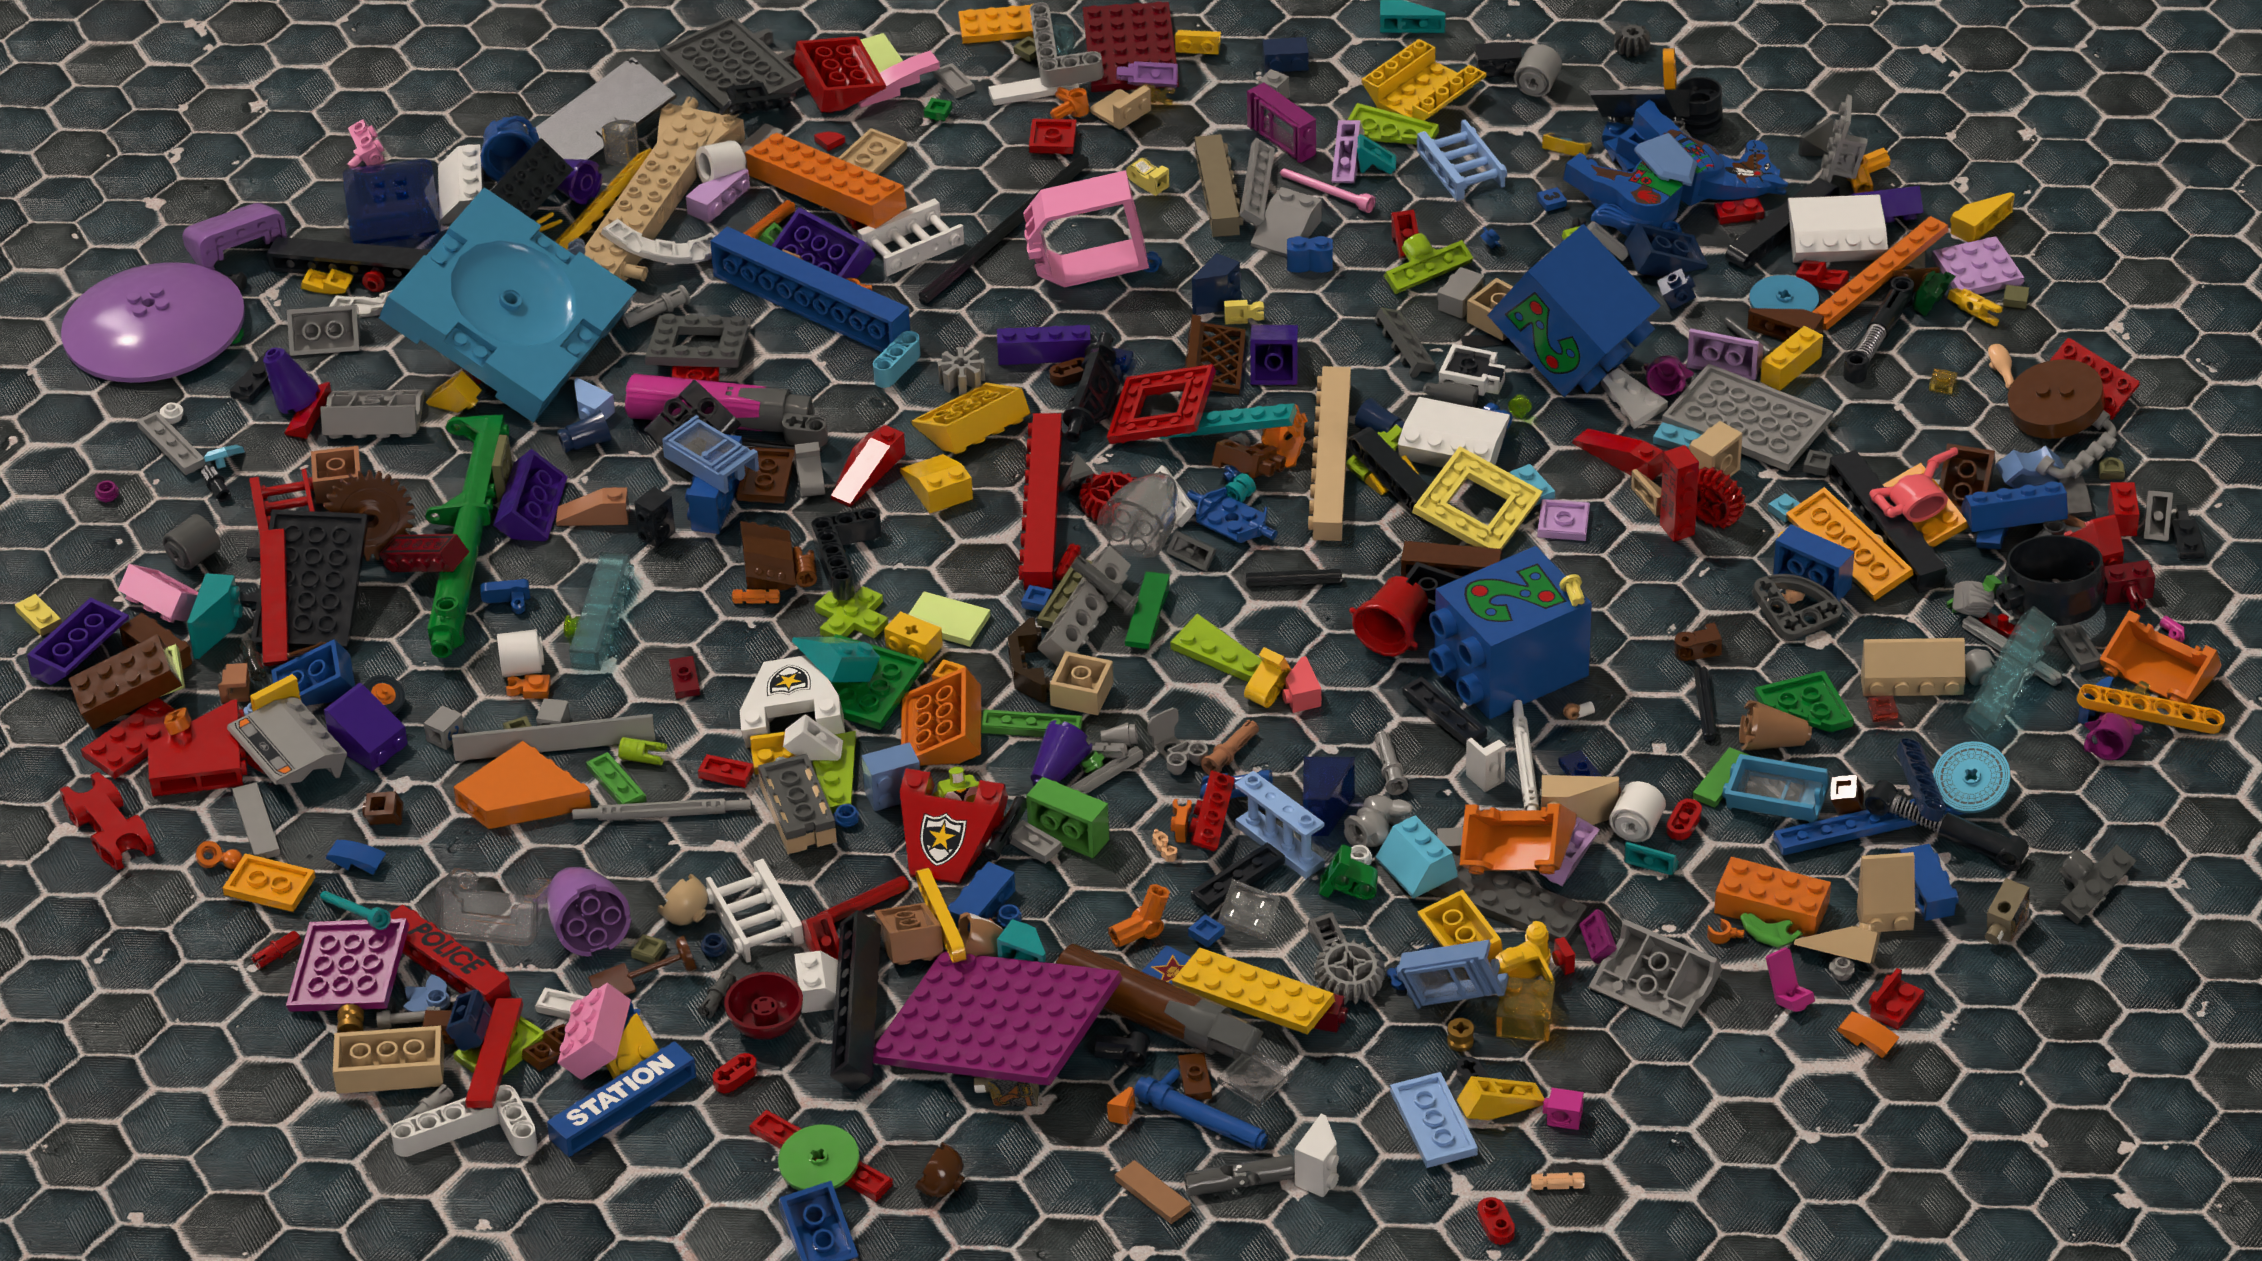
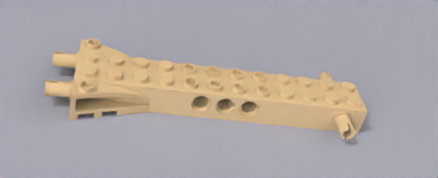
[584,97,745,282]

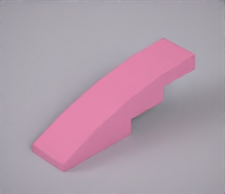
[857,51,940,108]

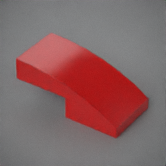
[1796,260,1850,291]

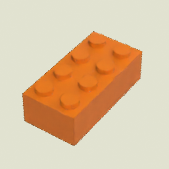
[1714,857,1831,937]

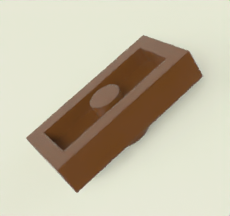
[1178,1053,1212,1100]

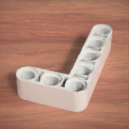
[391,1085,538,1157]

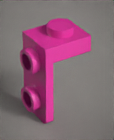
[1766,947,1815,1012]

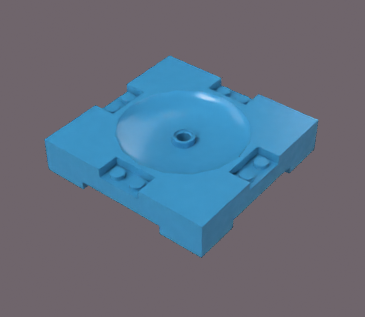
[379,187,637,423]

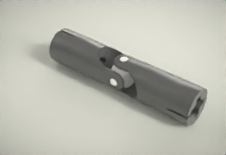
[1184,1154,1295,1197]

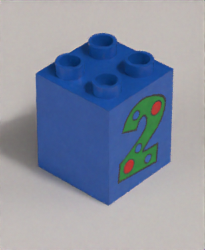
[1487,224,1661,397]
[1429,546,1592,720]

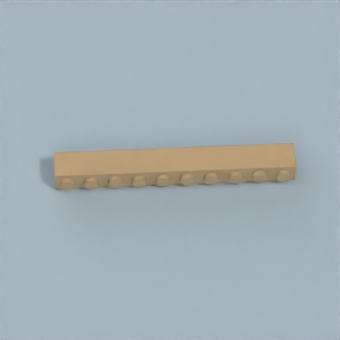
[1308,366,1351,541]

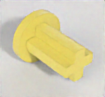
[1559,574,1585,607]

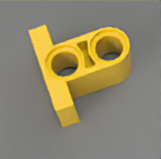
[1244,647,1292,708]

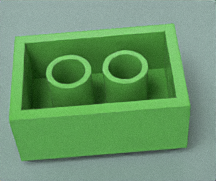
[1026,777,1109,858]

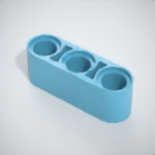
[873,331,921,388]

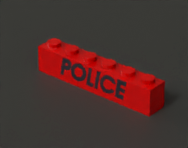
[390,904,511,1009]

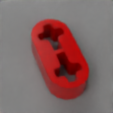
[712,1053,757,1094]

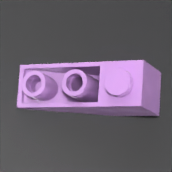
[686,169,750,223]

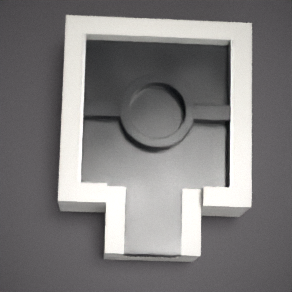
[1439,344,1505,396]

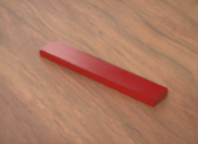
[260,528,289,666]
[465,998,524,1108]
[749,1110,893,1202]

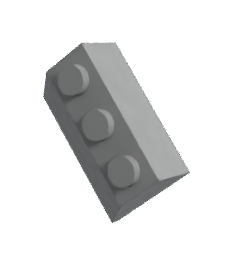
[287,305,360,356]

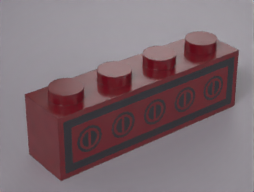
[379,534,469,572]

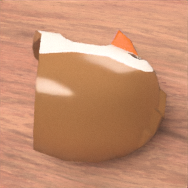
[958,912,1003,957]

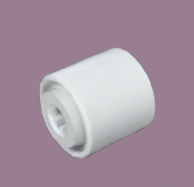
[695,140,746,183]
[497,629,545,678]
[1609,781,1666,842]

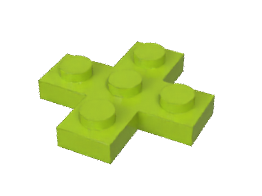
[815,586,889,638]

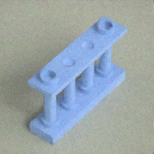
[1417,119,1507,201]
[1235,771,1325,879]

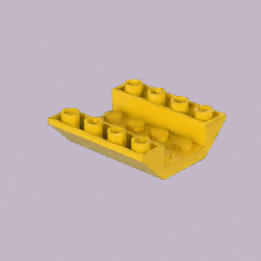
[1362,39,1486,120]

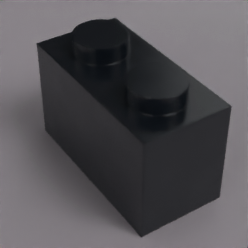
[1475,42,1522,77]

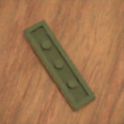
[1037,557,1093,629]

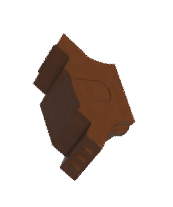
[740,521,796,590]

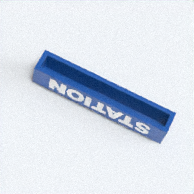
[547,1041,696,1157]

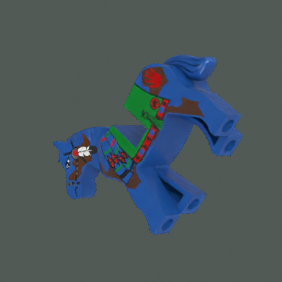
[1563,99,1788,236]

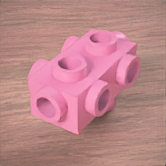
[347,120,385,170]

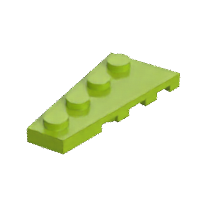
[1347,103,1439,145]
[1170,614,1262,682]
[811,731,856,814]

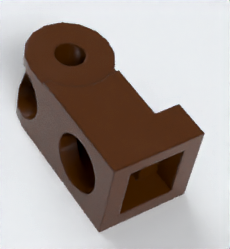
[1674,623,1722,661]

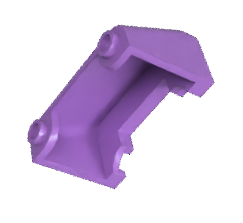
[183,202,287,270]

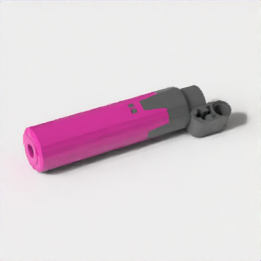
[625,374,828,447]

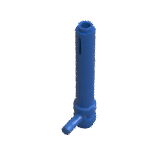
[1134,1068,1268,1150]

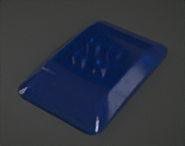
[343,159,441,244]

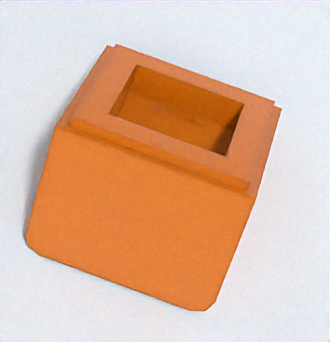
[1107,1087,1136,1125]

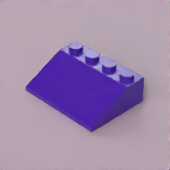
[772,207,876,279]

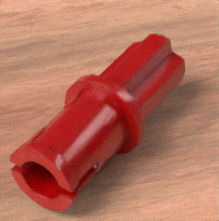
[251,931,302,970]

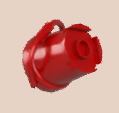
[1349,576,1428,656]

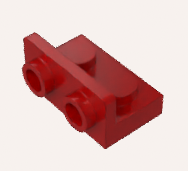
[1869,968,1924,1030]

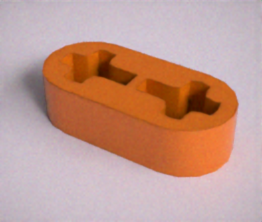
[164,708,191,735]

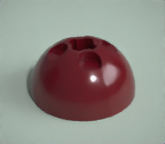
[724,972,803,1040]

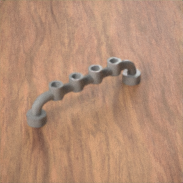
[2035,410,2117,479]

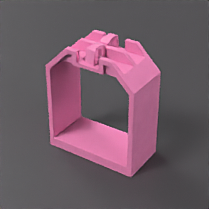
[1023,170,1149,288]

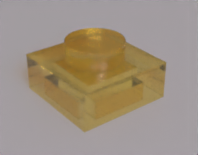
[1929,369,1958,394]

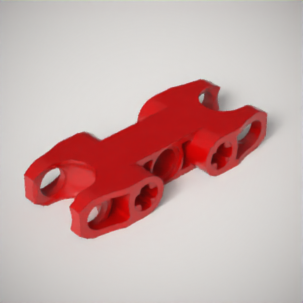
[59,772,155,870]

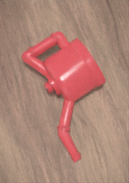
[1869,447,1958,522]

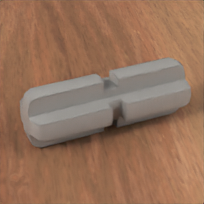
[1091,743,1129,758]

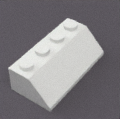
[438,144,484,224]

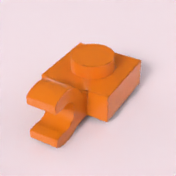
[1171,799,1192,843]

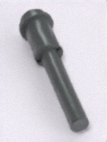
[1724,317,1776,359]

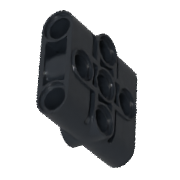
[644,380,741,475]

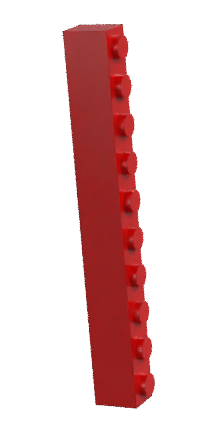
[1019,413,1062,590]

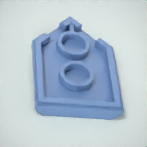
[1634,133,1697,186]

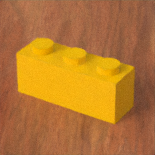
[1760,326,1823,391]

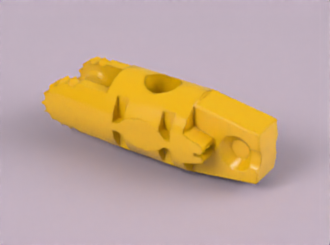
[1947,288,2003,327]

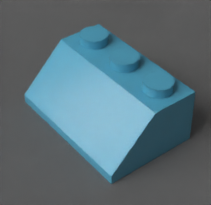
[1376,815,1458,899]

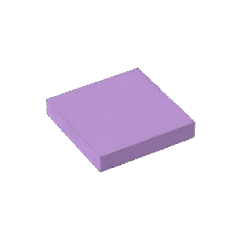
[1537,499,1590,541]

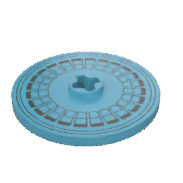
[1933,742,2011,813]

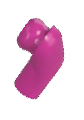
[2159,616,2185,643]

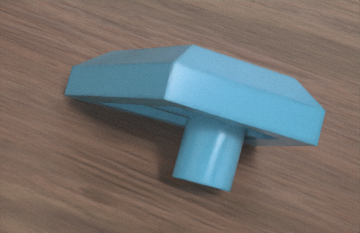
[204,445,245,469]

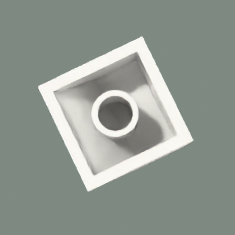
[794,951,838,1013]
[1295,1114,1339,1198]

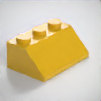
[1417,890,1503,963]

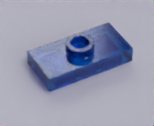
[1558,750,1602,777]

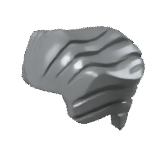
[1952,581,1995,618]

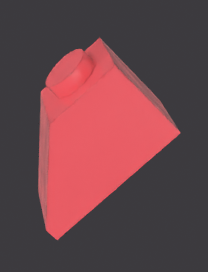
[1282,656,1321,713]

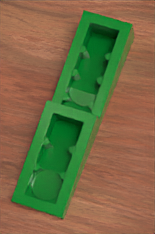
[1125,571,1170,649]

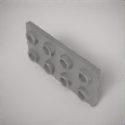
[1821,95,1867,183]

